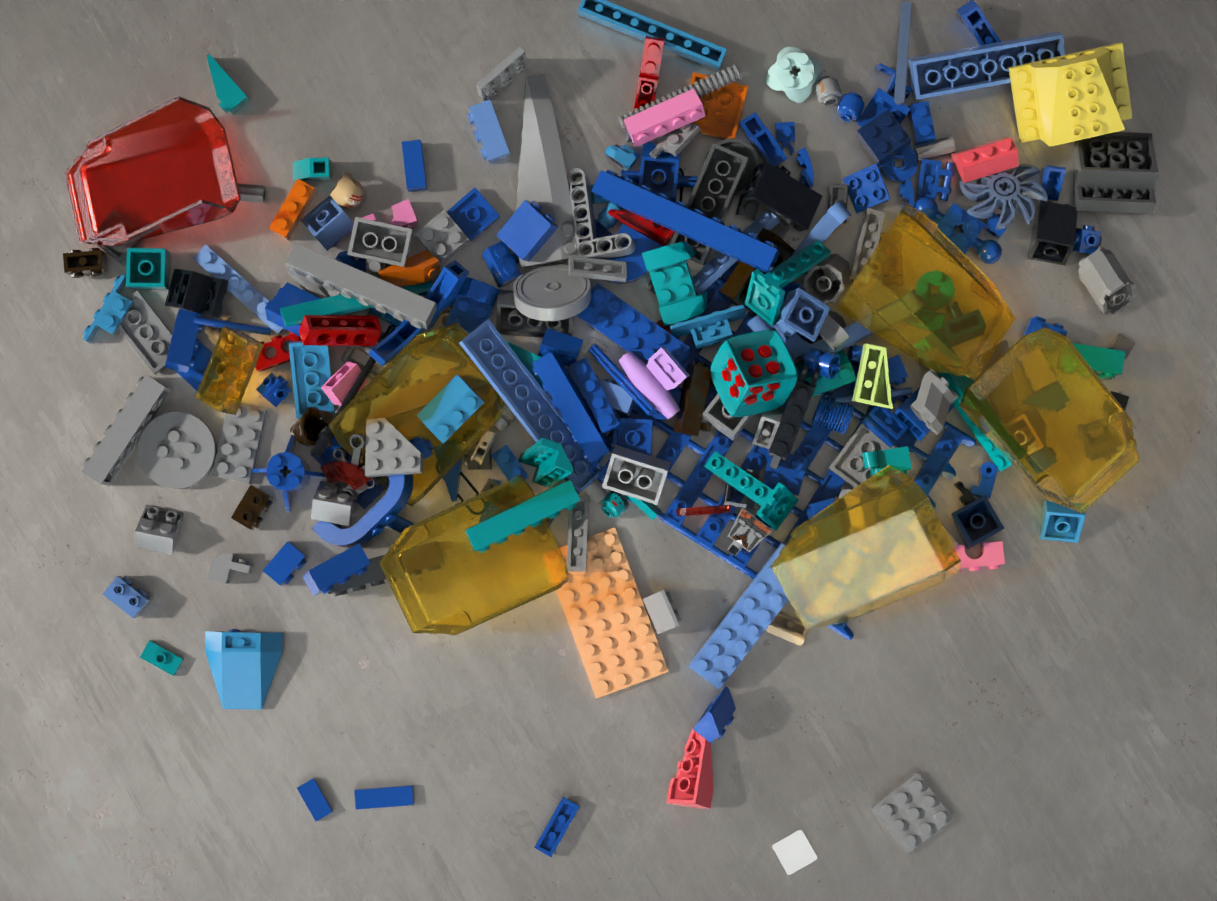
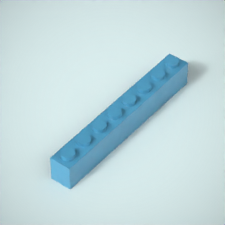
[578,0,727,71]

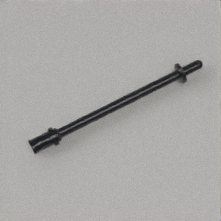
[310,325,395,458]

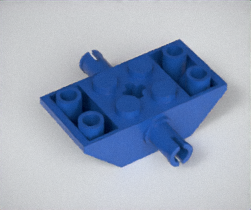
[620,142,698,203]

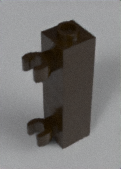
[673,361,715,437]

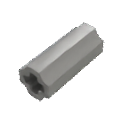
[914,136,956,162]

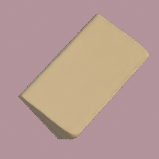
[766,612,810,646]

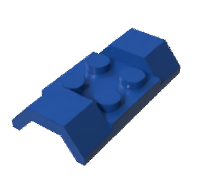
[438,277,500,361]

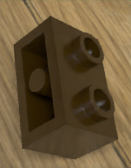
[63,248,108,278]
[231,485,273,530]

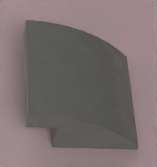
[1074,132,1159,214]

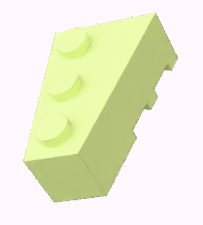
[852,344,893,409]

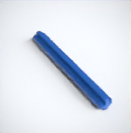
[589,344,656,415]

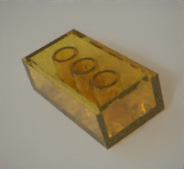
[195,327,264,415]

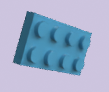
[289,341,335,418]

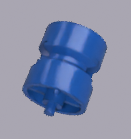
[804,348,840,379]

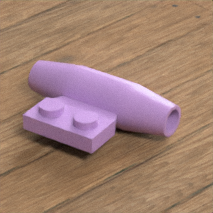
[619,346,689,420]

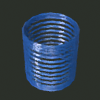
[812,395,854,435]

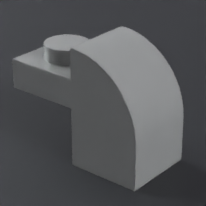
[207,553,253,584]

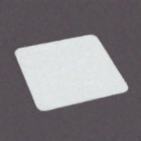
[772,829,817,875]

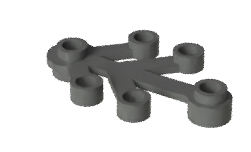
[330,433,378,504]

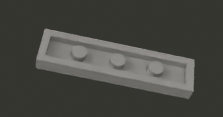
[850,208,886,284]
[567,496,589,572]

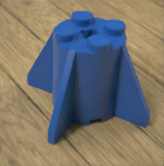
[252,435,330,512]

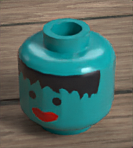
[601,491,629,518]

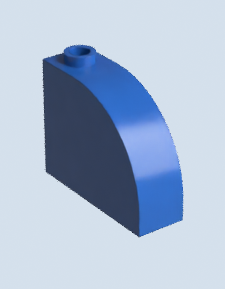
[604,224,663,284]

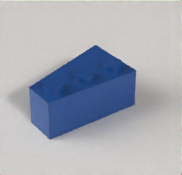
[303,543,371,597]

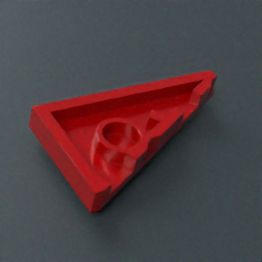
[608,209,674,247]

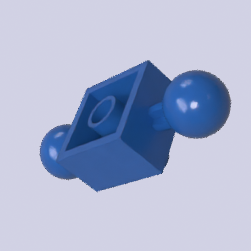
[914,197,1002,264]

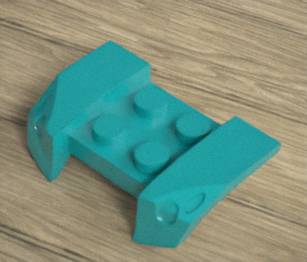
[642,242,707,326]

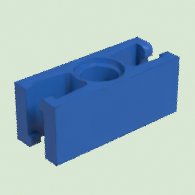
[402,140,427,192]

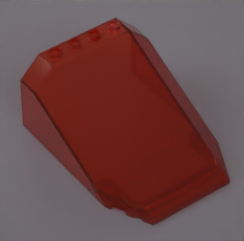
[65,96,241,247]

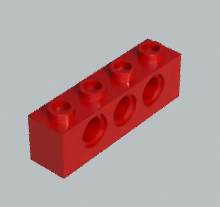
[299,315,382,346]
[249,332,331,373]

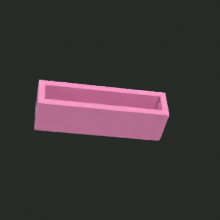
[624,89,706,147]

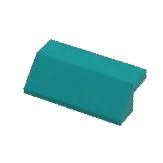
[519,438,573,488]

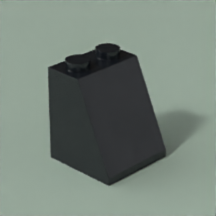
[1028,200,1078,265]

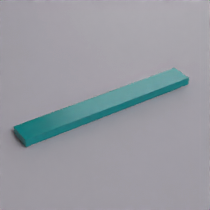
[280,280,433,327]

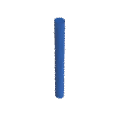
[193,316,271,336]

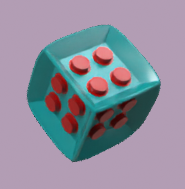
[711,330,797,417]

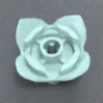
[766,47,822,103]

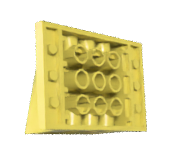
[1009,42,1133,147]

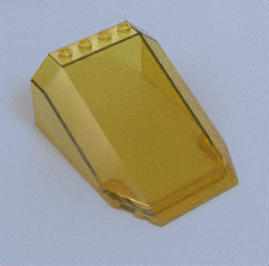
[837,203,1016,379]
[329,323,504,507]
[960,327,1140,514]
[771,465,961,629]
[379,474,569,635]

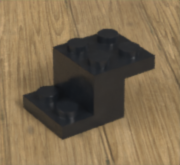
[165,269,228,318]

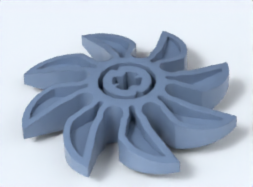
[960,164,1048,230]

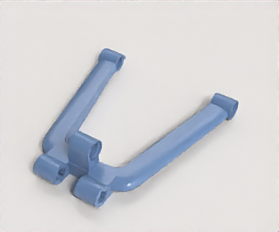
[747,201,925,361]

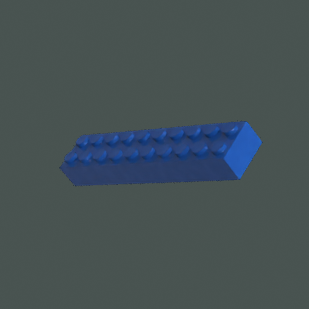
[591,169,780,273]

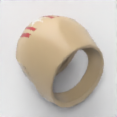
[330,172,364,209]

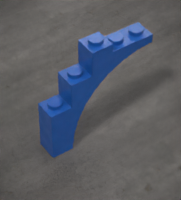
[369,260,469,366]

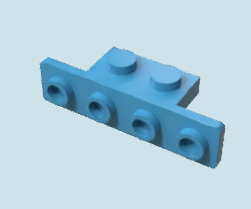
[83,274,134,343]
[670,305,746,349]

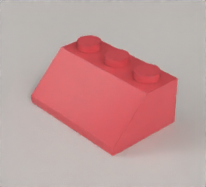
[951,137,1019,183]

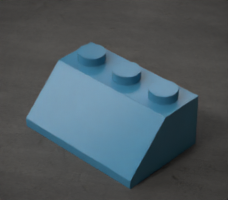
[417,374,485,444]

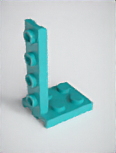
[745,240,831,326]
[704,451,799,531]

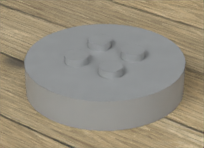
[513,264,591,321]
[138,412,217,489]

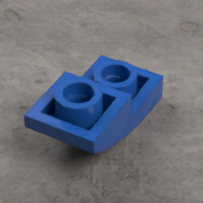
[796,147,814,189]
[898,179,915,222]

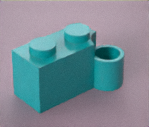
[862,446,912,479]

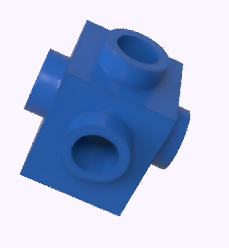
[1072,225,1102,254]
[256,372,292,407]

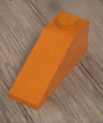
[378,250,440,287]

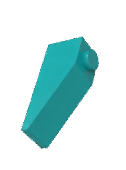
[207,54,250,115]

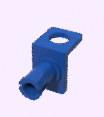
[875,63,912,99]

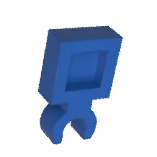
[775,122,795,155]

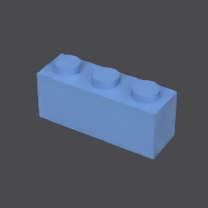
[467,100,510,164]

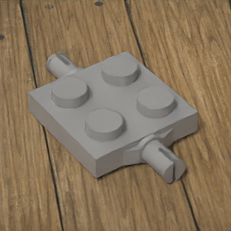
[649,122,701,159]

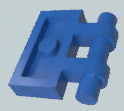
[916,158,955,201]

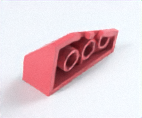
[667,727,713,809]

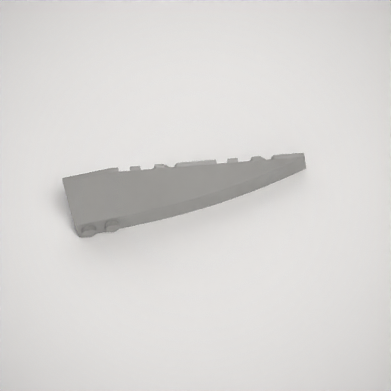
[515,74,581,268]

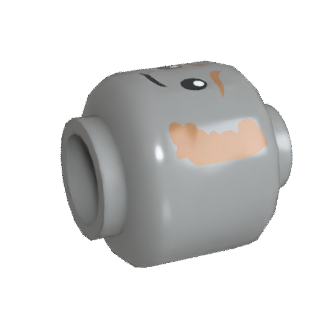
[815,76,842,106]

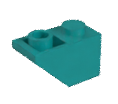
[293,157,332,181]

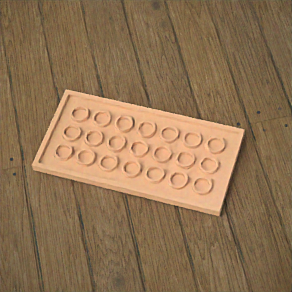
[543,527,669,698]

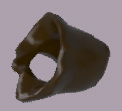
[290,407,335,447]

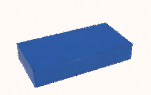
[297,778,333,821]

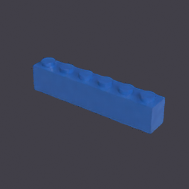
[532,350,613,463]

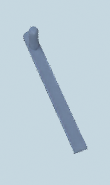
[894,1,912,105]

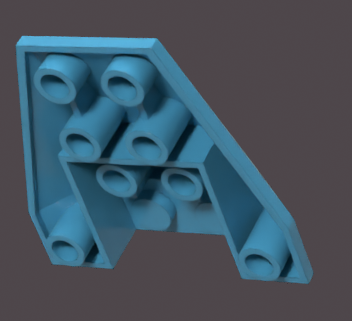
[205,631,283,710]

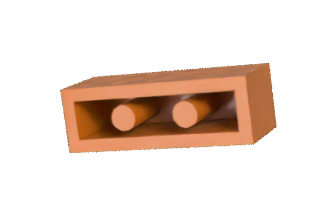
[269,179,317,240]

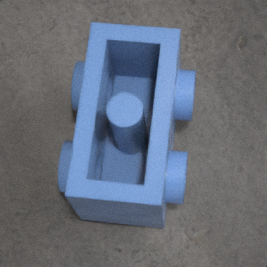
[103,575,151,618]

